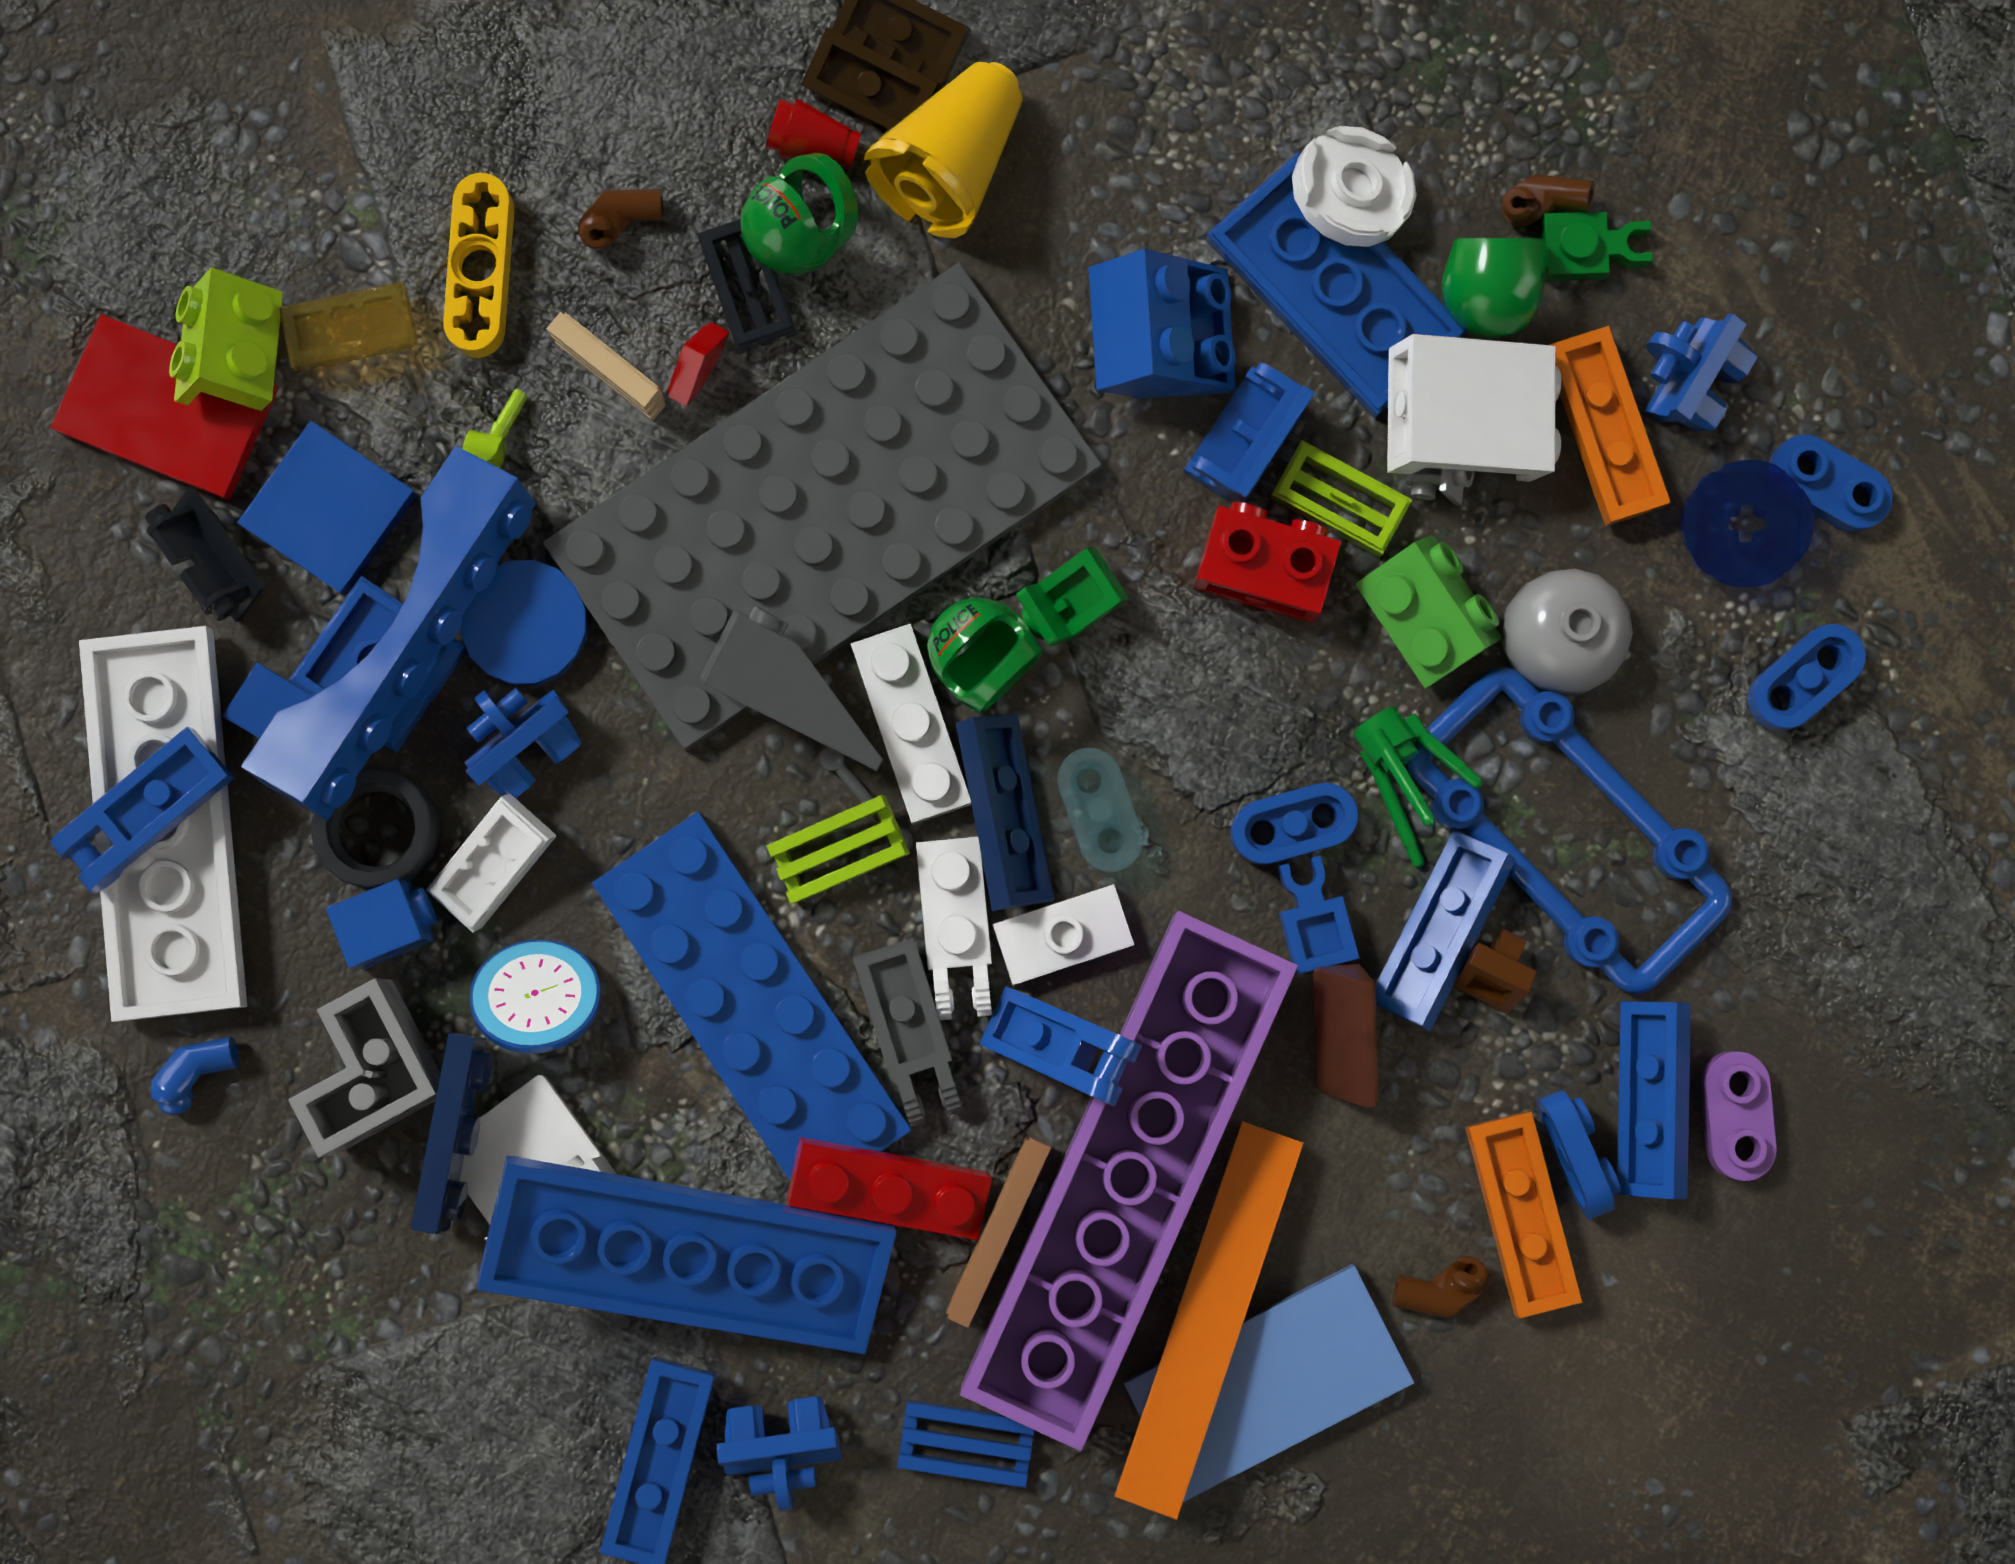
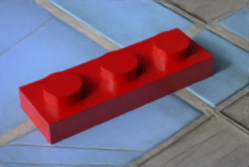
[786,1137,992,1240]

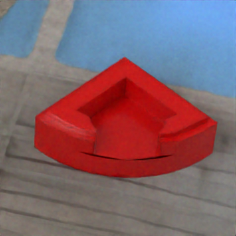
[667,322,730,407]

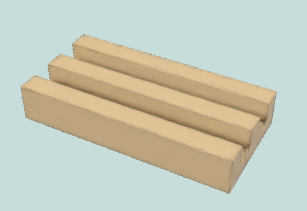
[546,312,666,422]

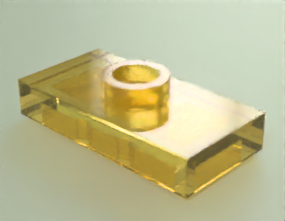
[279,281,419,373]

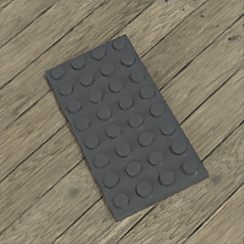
[543,262,1101,752]

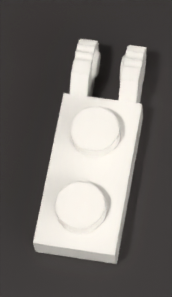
[916,837,992,1020]

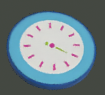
[470,939,601,1054]

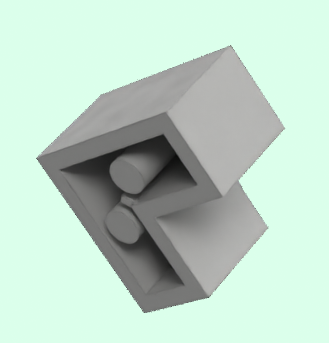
[288,978,441,1158]

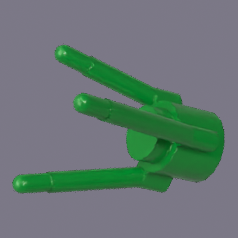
[1353,706,1483,868]

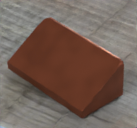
[1313,964,1378,1108]

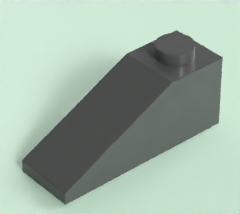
[700,606,883,771]

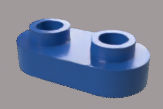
[1767,435,1893,533]
[1748,624,1866,731]
[1230,783,1358,865]
[1537,1090,1621,1220]

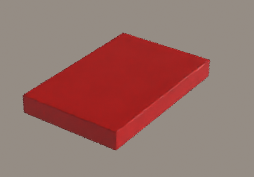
[50,314,279,502]

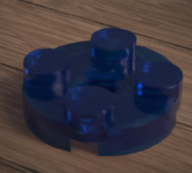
[1680,460,1814,588]

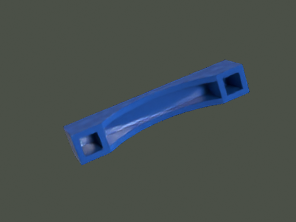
[241,446,536,821]

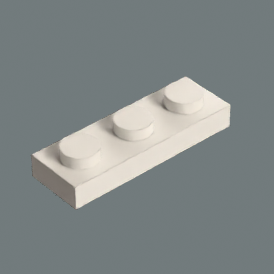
[851,623,972,825]

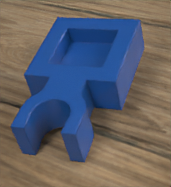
[1277,856,1359,975]

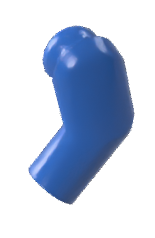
[151,1037,239,1115]

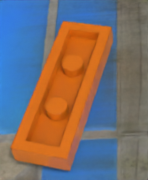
[1549,326,1671,527]
[1465,1111,1582,1319]

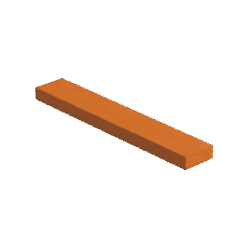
[1114,1121,1304,1520]

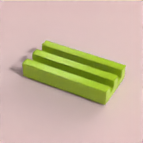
[1270,440,1412,558]
[766,795,910,904]

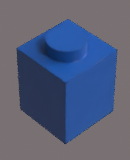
[326,879,437,970]

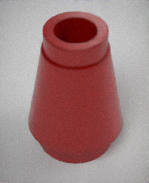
[765,98,861,169]

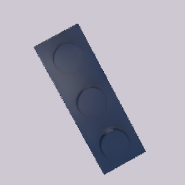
[956,714,1054,911]
[411,1033,492,1234]

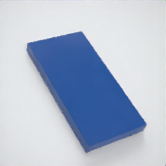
[1205,152,1468,419]

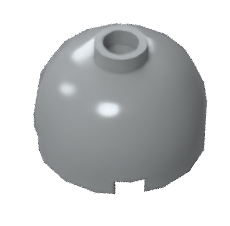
[1502,568,1633,696]

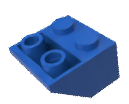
[1088,249,1236,398]

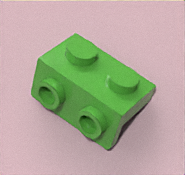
[1355,535,1502,689]

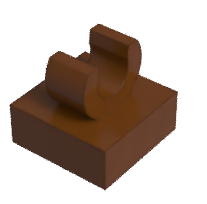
[1453,929,1537,1014]

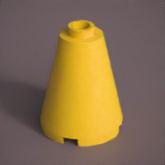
[864,62,1023,238]

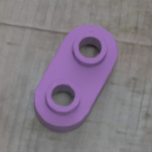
[1700,1051,1777,1181]

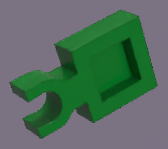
[1540,212,1653,281]

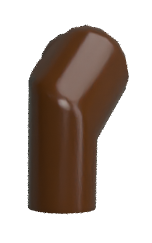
[1502,174,1595,226]
[578,189,664,250]
[1392,1256,1487,1318]

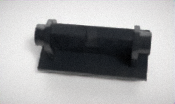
[145,486,265,622]

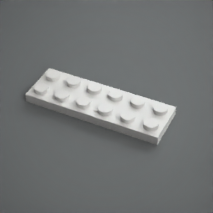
[79,626,247,1022]

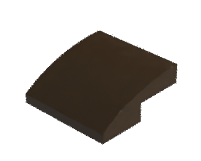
[801,0,971,129]

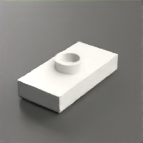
[426,793,557,933]
[993,884,1134,985]

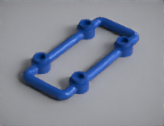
[1407,666,1732,994]

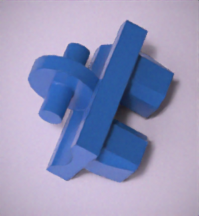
[1644,314,1758,432]
[464,688,582,798]
[716,1396,843,1511]

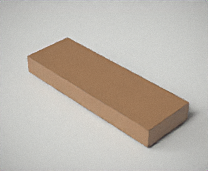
[946,1136,1051,1328]

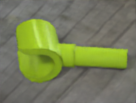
[462,389,528,468]

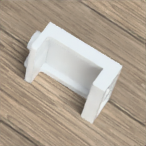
[1387,334,1561,482]

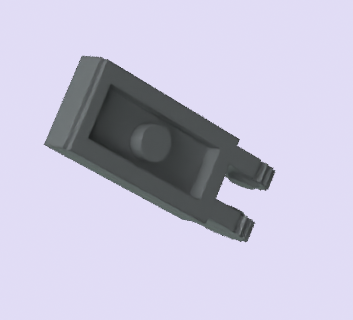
[853,938,963,1128]

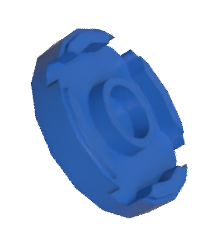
[461,560,588,686]

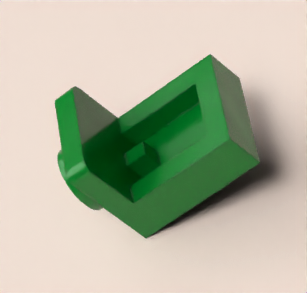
[1016,546,1130,646]

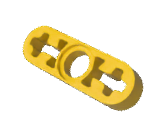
[443,173,514,358]

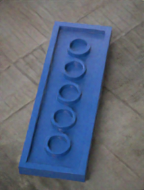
[592,812,913,1181]
[477,1155,897,1354]

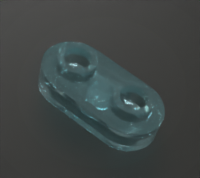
[1057,748,1143,873]

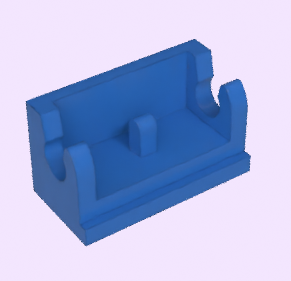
[1183,362,1315,503]

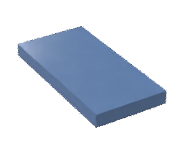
[1123,1264,1414,1502]

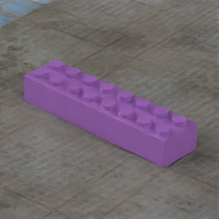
[960,911,1298,1451]

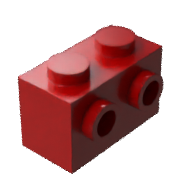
[1193,502,1341,623]

